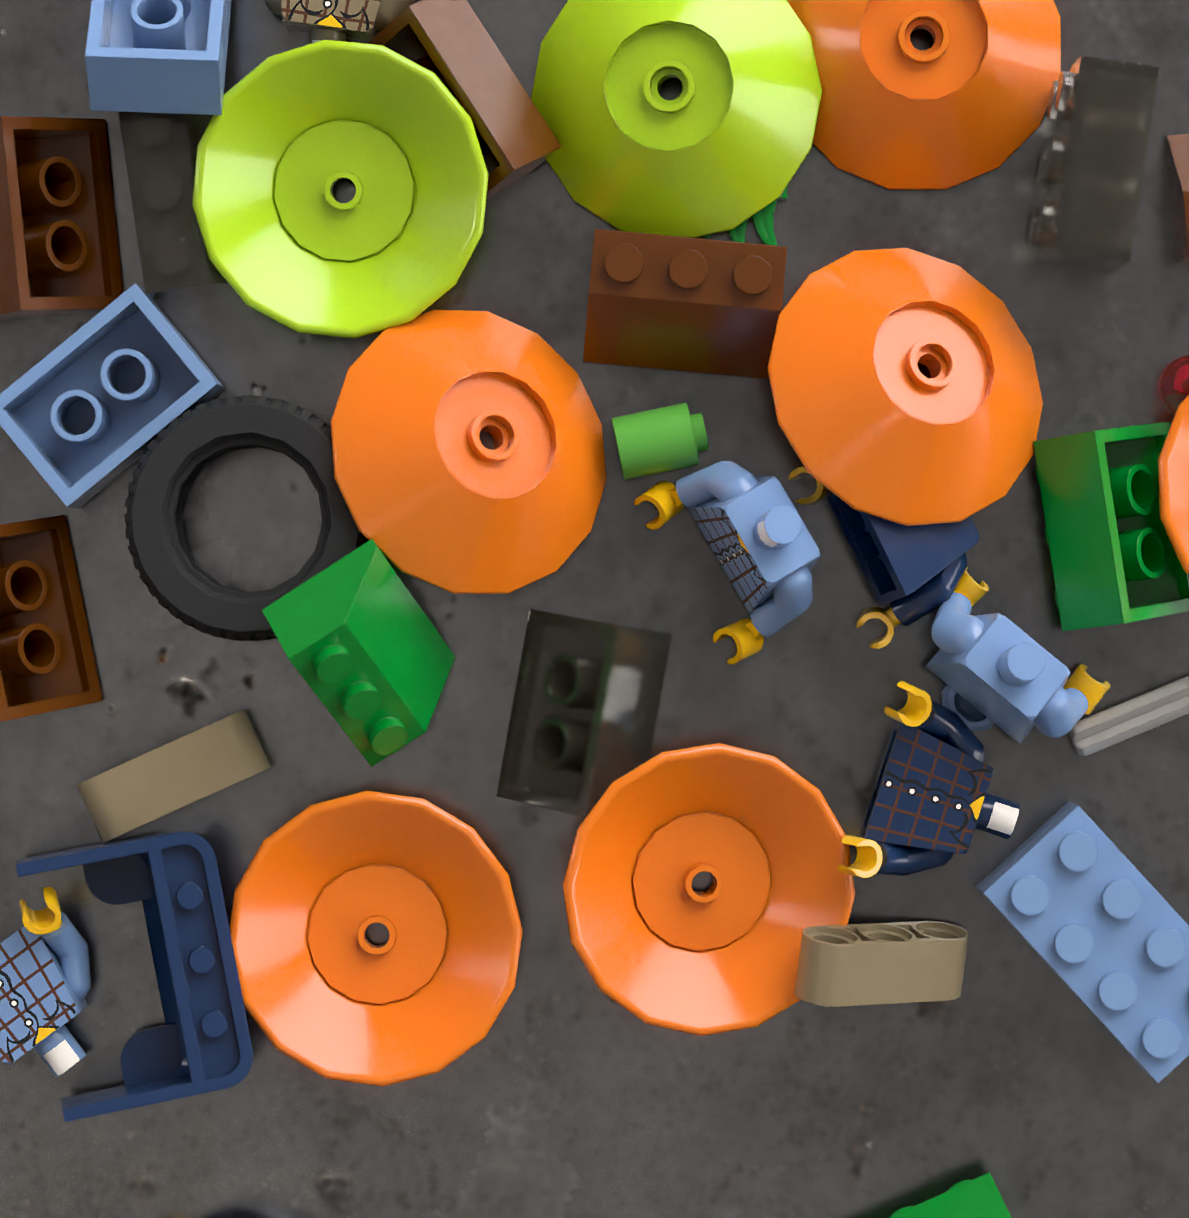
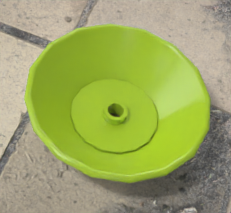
[531,0,822,238]
[192,40,489,338]

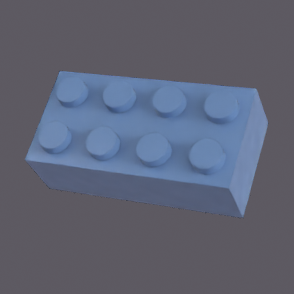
[975,801,1189,1083]

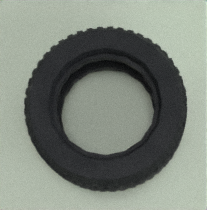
[124,395,369,641]

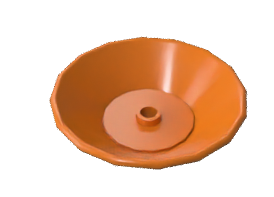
[787,0,1061,190]
[767,248,1043,526]
[330,309,607,594]
[563,743,855,1036]
[229,790,523,1087]

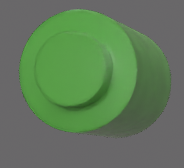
[611,403,709,480]

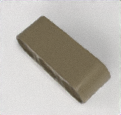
[77,709,271,843]
[794,921,970,1007]

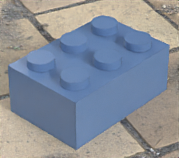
[85,0,232,115]
[0,283,225,509]

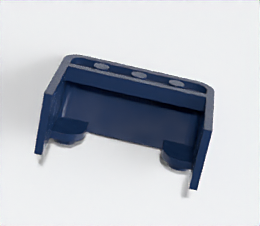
[16,831,253,1122]

